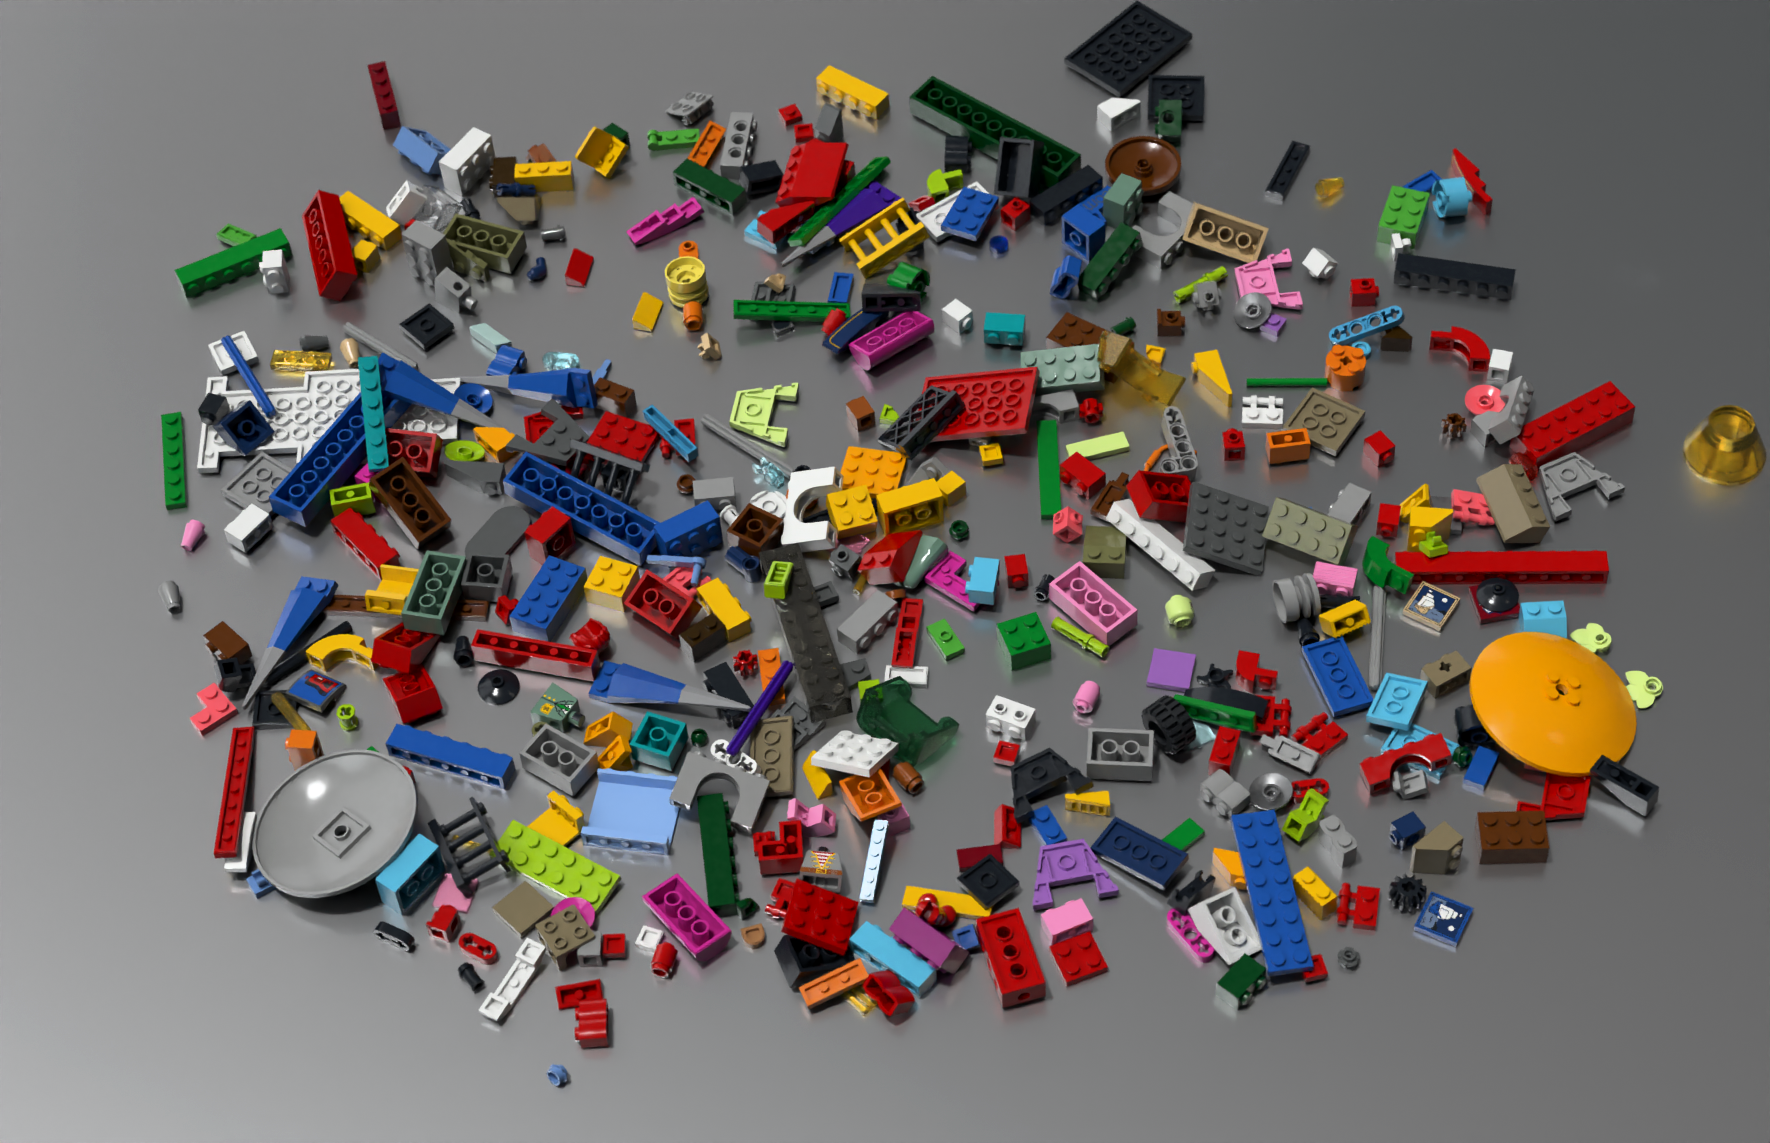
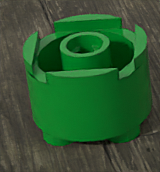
[887,262,930,302]

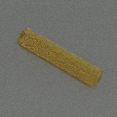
[271,692,311,731]

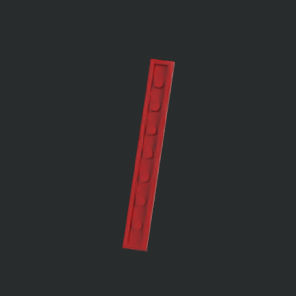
[213,727,255,859]

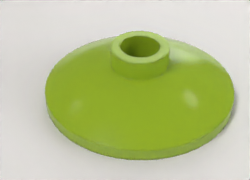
[444,440,485,462]

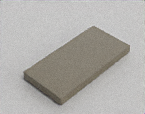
[750,716,794,797]

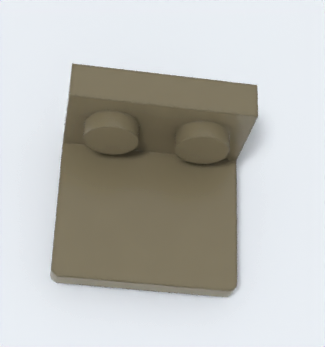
[535,905,595,971]

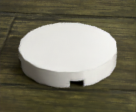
[749,490,787,519]

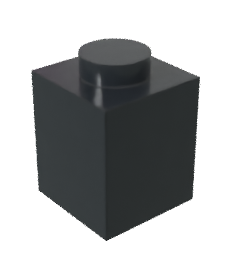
[198,392,230,426]

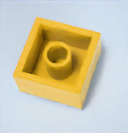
[825,485,878,540]
[584,556,640,612]

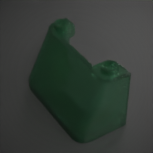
[856,676,960,767]

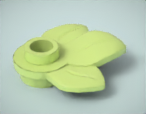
[1570,623,1612,653]
[1625,671,1663,709]

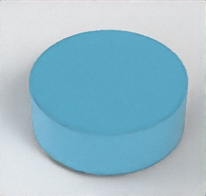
[1352,341,1371,359]

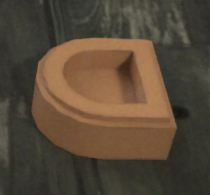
[740,923,765,949]

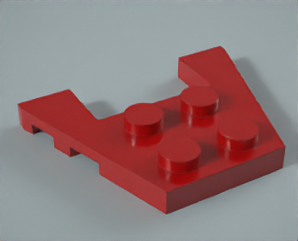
[524,405,589,464]
[1516,764,1591,820]

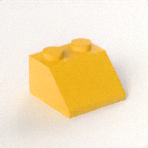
[1407,506,1453,552]

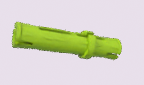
[1173,266,1228,303]
[1051,617,1110,658]

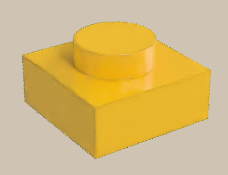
[979,443,1003,466]

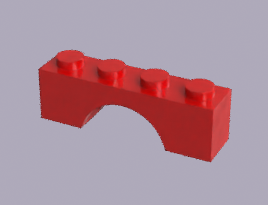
[1359,733,1452,794]

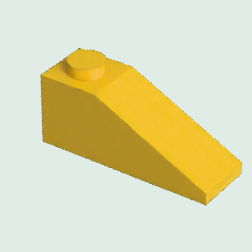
[1191,349,1232,407]

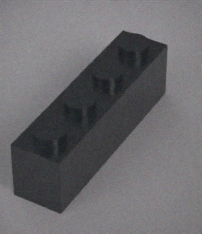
[1029,165,1103,226]

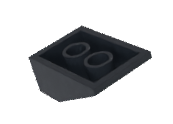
[774,935,855,988]

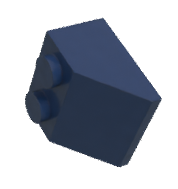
[213,400,275,456]

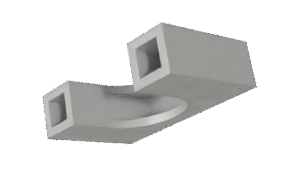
[1132,191,1193,270]
[669,751,770,834]

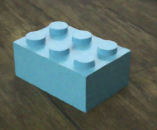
[375,834,446,915]

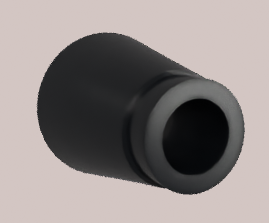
[1297,618,1320,646]
[453,636,474,666]

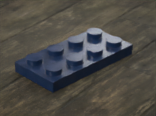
[1090,816,1189,890]

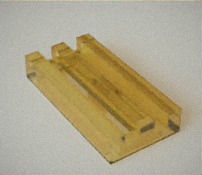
[840,984,878,1016]

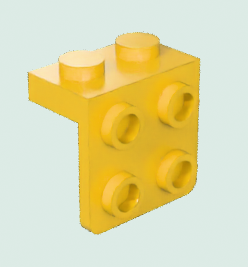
[575,127,629,179]
[527,790,585,846]

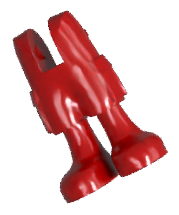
[915,893,956,928]

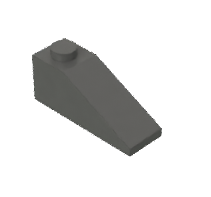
[444,460,506,495]

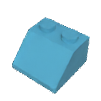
[1518,600,1567,639]

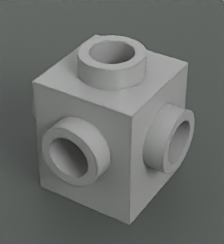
[1192,280,1222,311]

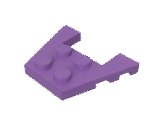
[1033,839,1119,910]

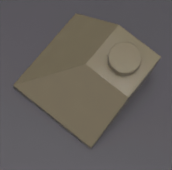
[497,197,541,224]

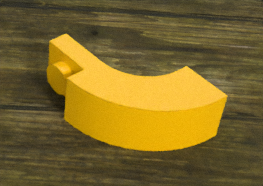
[306,634,379,672]

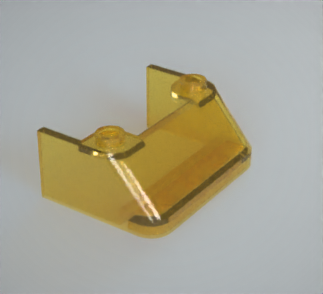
[1097,330,1186,406]

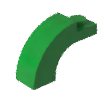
[1362,536,1414,594]

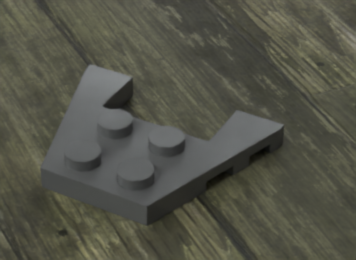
[506,399,590,466]

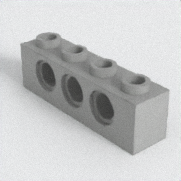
[720,112,757,179]

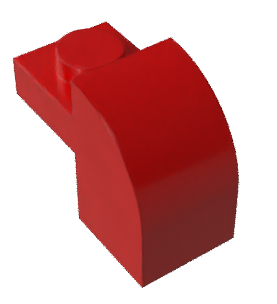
[1235,650,1278,693]

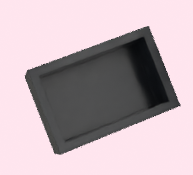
[994,137,1044,199]

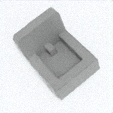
[1392,770,1429,800]

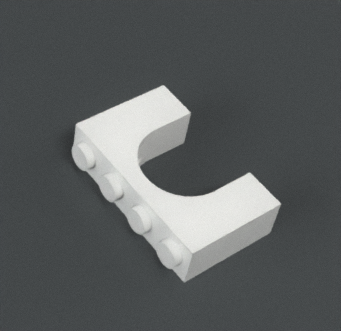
[781,467,844,554]

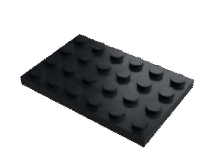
[1064,1,1192,98]

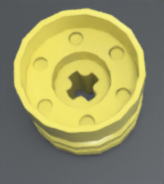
[665,256,709,308]

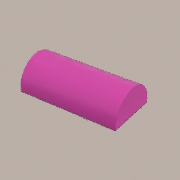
[849,311,935,371]
[642,873,732,962]

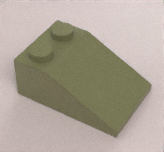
[1083,526,1127,579]

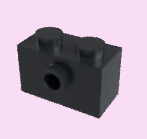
[739,160,784,195]

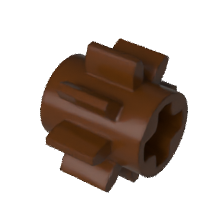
[1441,413,1467,438]

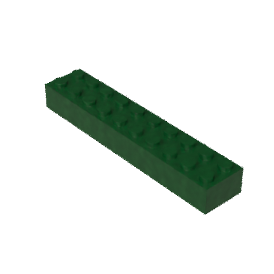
[909,76,1081,188]

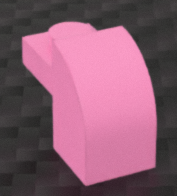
[787,798,836,837]

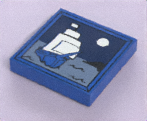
[1414,891,1473,947]

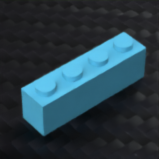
[849,921,937,999]

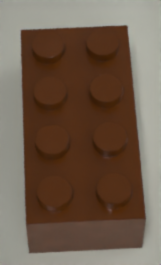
[1046,312,1134,384]
[369,457,452,550]

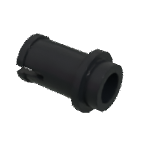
[1034,574,1055,601]
[458,962,484,991]

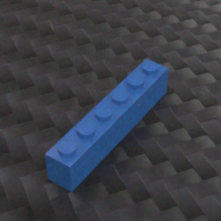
[386,724,516,790]

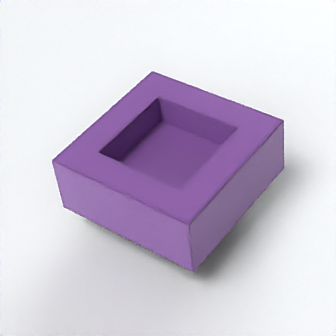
[1260,313,1287,337]

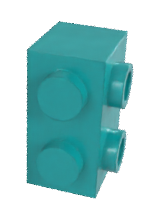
[984,312,1026,345]

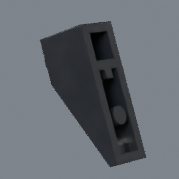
[861,284,921,312]
[1590,755,1659,816]

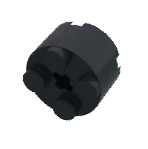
[1454,704,1496,750]

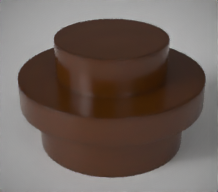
[677,474,695,493]

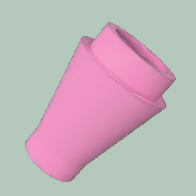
[180,520,205,551]

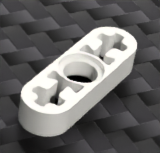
[711,739,761,775]

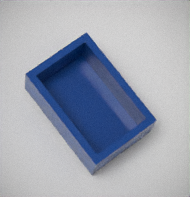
[654,500,723,568]

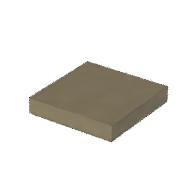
[492,880,554,938]

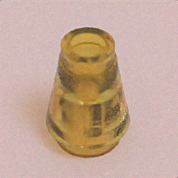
[1315,177,1344,198]

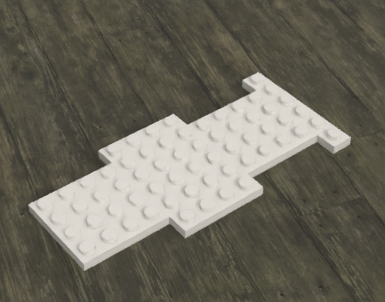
[197,369,461,473]

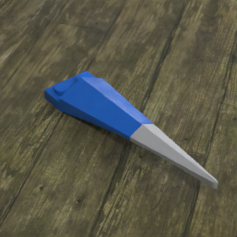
[378,352,512,433]
[454,368,598,408]
[242,576,339,710]
[588,661,751,712]

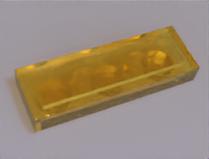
[270,350,332,372]

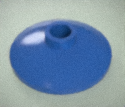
[454,383,493,414]

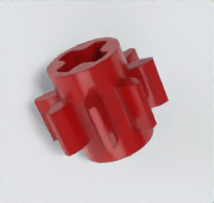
[1079,398,1104,423]
[733,650,759,676]

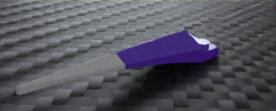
[782,180,901,267]

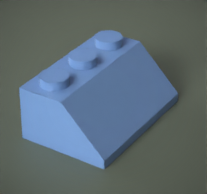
[393,126,451,175]

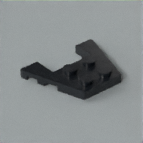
[1011,748,1094,824]

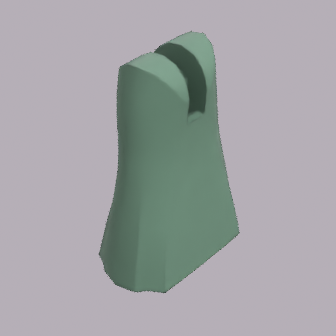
[894,535,948,589]

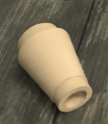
[340,338,360,368]

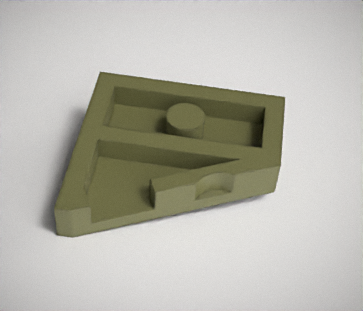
[449,240,490,282]

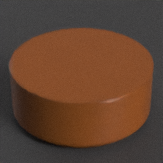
[885,589,906,600]

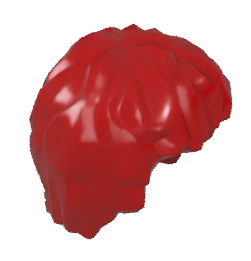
[569,618,610,655]

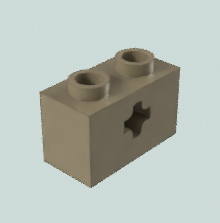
[1420,650,1472,699]

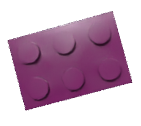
[889,907,970,974]

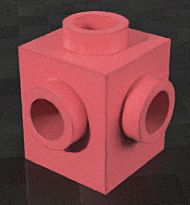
[1053,506,1083,543]

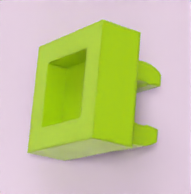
[1419,531,1448,558]

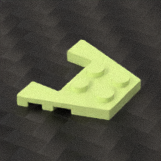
[729,383,799,447]

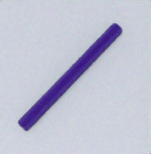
[726,660,794,757]

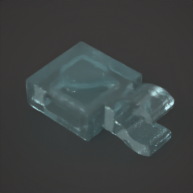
[752,457,785,490]

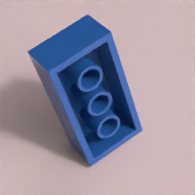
[509,555,588,642]

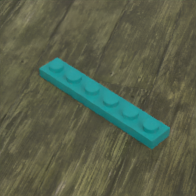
[358,356,389,472]

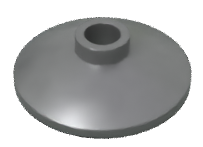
[1233,292,1272,329]
[1249,773,1293,810]

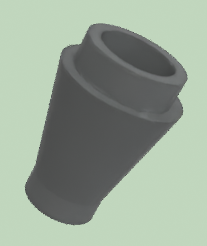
[299,335,329,354]

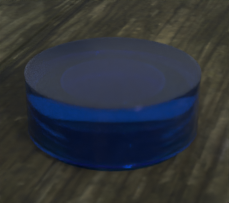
[989,235,1008,254]

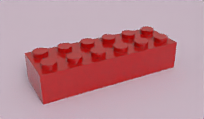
[302,190,358,301]
[1510,381,1635,473]

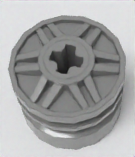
[1273,573,1321,623]

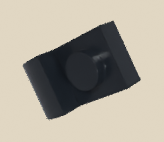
[214,658,256,692]

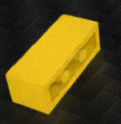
[514,161,574,192]
[696,577,752,642]

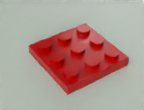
[584,411,659,465]
[781,879,859,956]

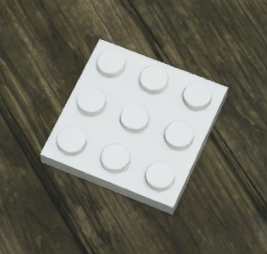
[811,730,899,777]

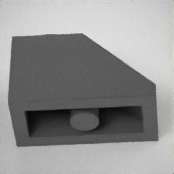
[814,102,844,143]

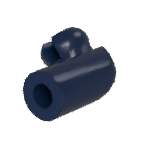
[527,257,547,281]

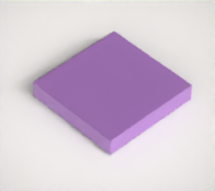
[1147,648,1196,692]

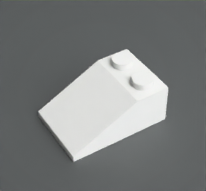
[1188,887,1262,965]

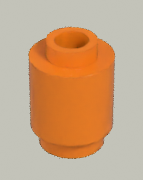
[683,301,703,331]

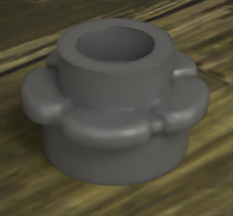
[1337,947,1360,969]

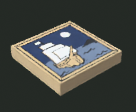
[1403,581,1460,631]

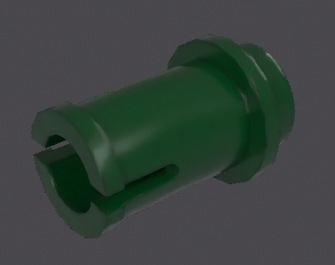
[1110,317,1136,336]

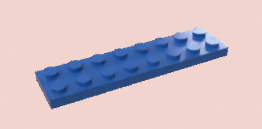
[1230,810,1314,976]

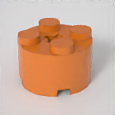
[1325,345,1366,392]

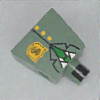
[530,682,585,732]

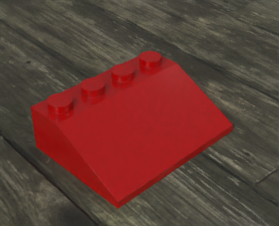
[775,143,849,207]

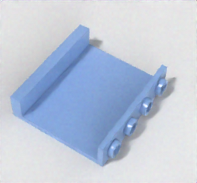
[581,768,680,855]

